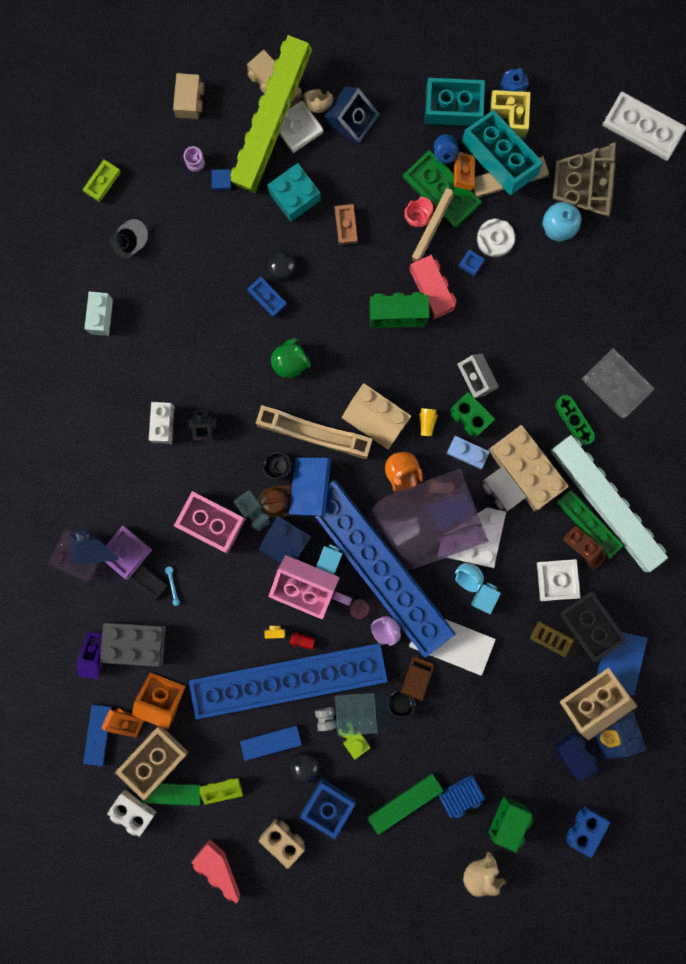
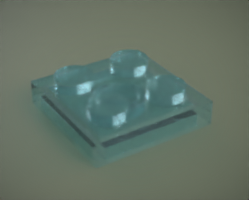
[334,693,377,736]

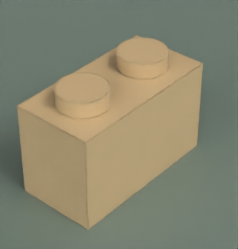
[173,73,204,119]

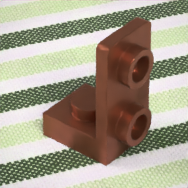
[563,526,607,570]

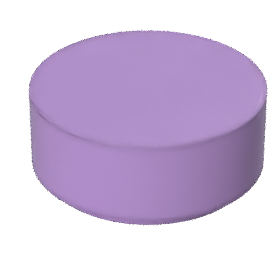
[332,591,352,605]

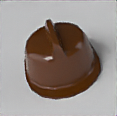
[257,485,292,518]

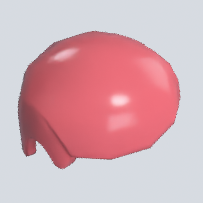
[405,197,433,227]

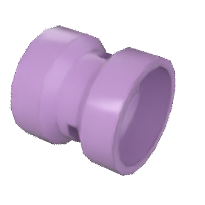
[184,147,205,172]

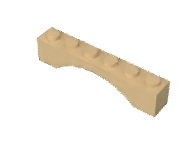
[256,405,372,460]

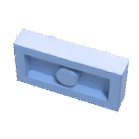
[446,436,489,469]

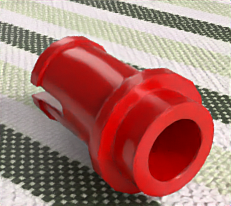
[289,632,315,650]

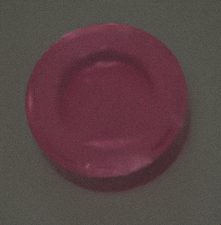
[350,599,369,619]

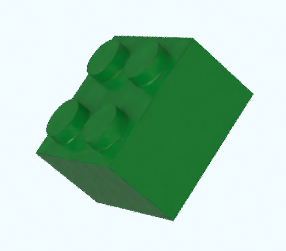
[489,796,533,852]

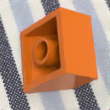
[132,673,186,729]

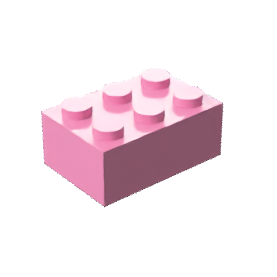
[174,491,246,553]
[268,555,339,619]

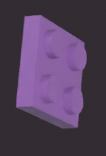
[106,525,152,580]

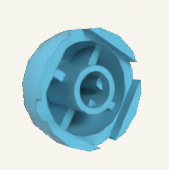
[542,202,581,242]

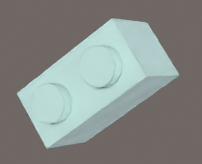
[85,292,113,336]

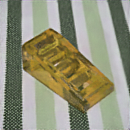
[530,622,574,657]

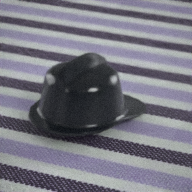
[108,219,148,258]

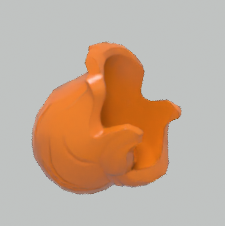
[385,452,423,492]

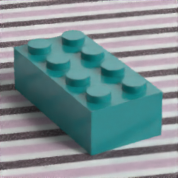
[462,110,543,196]

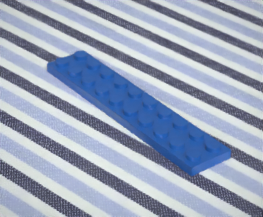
[315,480,456,658]
[189,643,387,719]

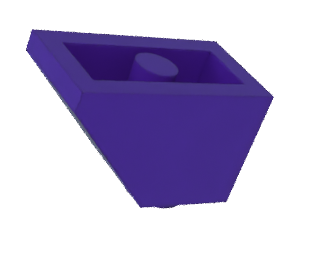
[77,632,103,679]

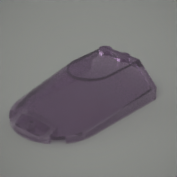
[367,468,489,570]

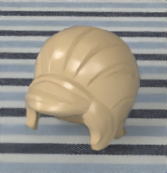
[463,852,506,897]

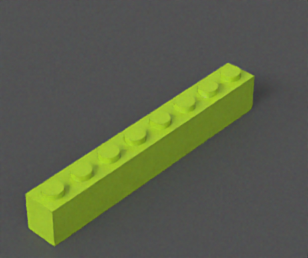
[230,35,312,193]

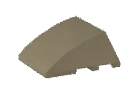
[553,142,616,217]

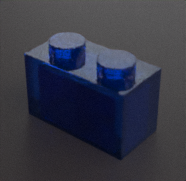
[553,733,598,783]

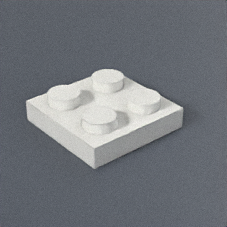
[279,101,323,153]
[537,559,580,601]

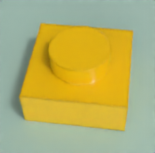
[265,625,286,638]

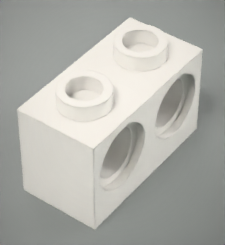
[149,402,174,444]
[107,790,156,837]

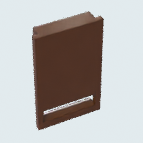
[400,657,434,701]

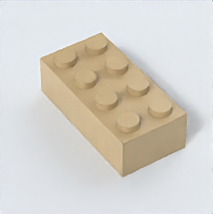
[488,425,569,511]

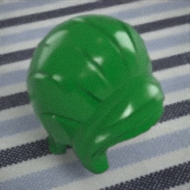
[271,338,311,378]

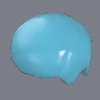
[455,563,484,592]

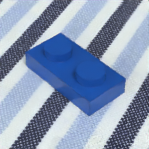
[247,277,287,318]

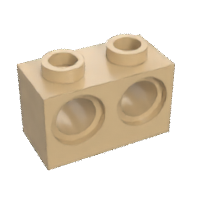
[259,819,305,869]

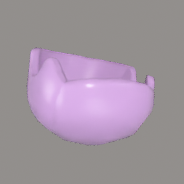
[371,616,401,646]

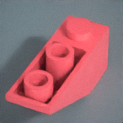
[192,840,240,903]

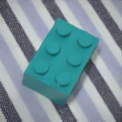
[425,78,485,126]

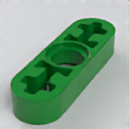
[555,395,595,446]

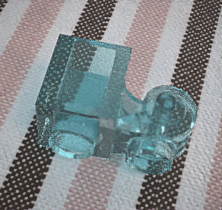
[233,490,270,532]

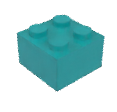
[267,163,321,222]

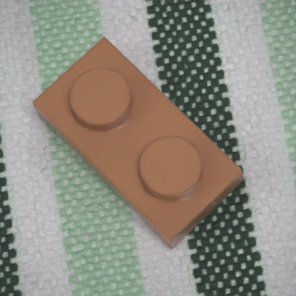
[335,204,358,245]

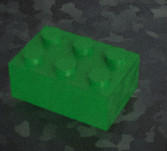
[369,292,429,328]

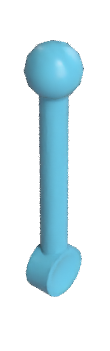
[165,567,180,606]

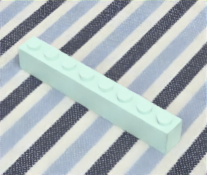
[550,435,668,572]

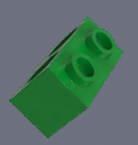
[450,392,495,437]

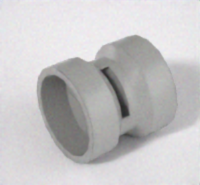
[315,707,337,731]

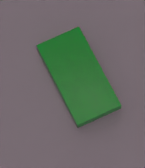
[403,150,482,229]

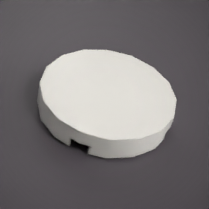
[477,219,515,257]

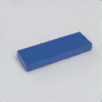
[83,704,112,766]
[240,725,302,761]

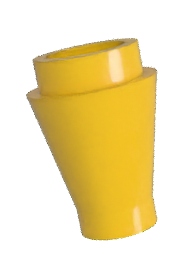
[419,408,438,436]

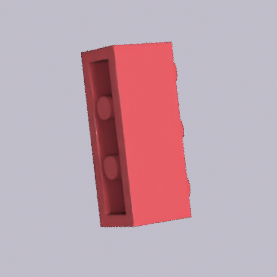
[410,255,456,319]

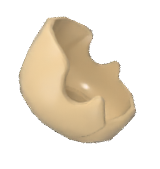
[304,89,334,113]

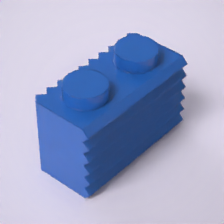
[438,775,485,818]

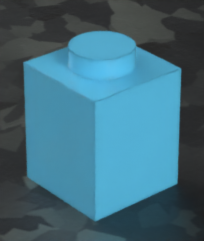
[316,544,342,575]
[471,583,501,614]

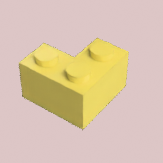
[489,90,530,138]

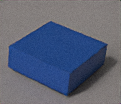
[212,170,231,190]
[459,250,485,276]

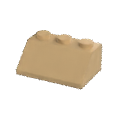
[342,383,411,450]

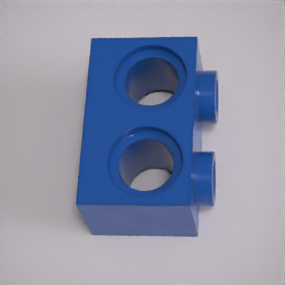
[566,806,610,858]

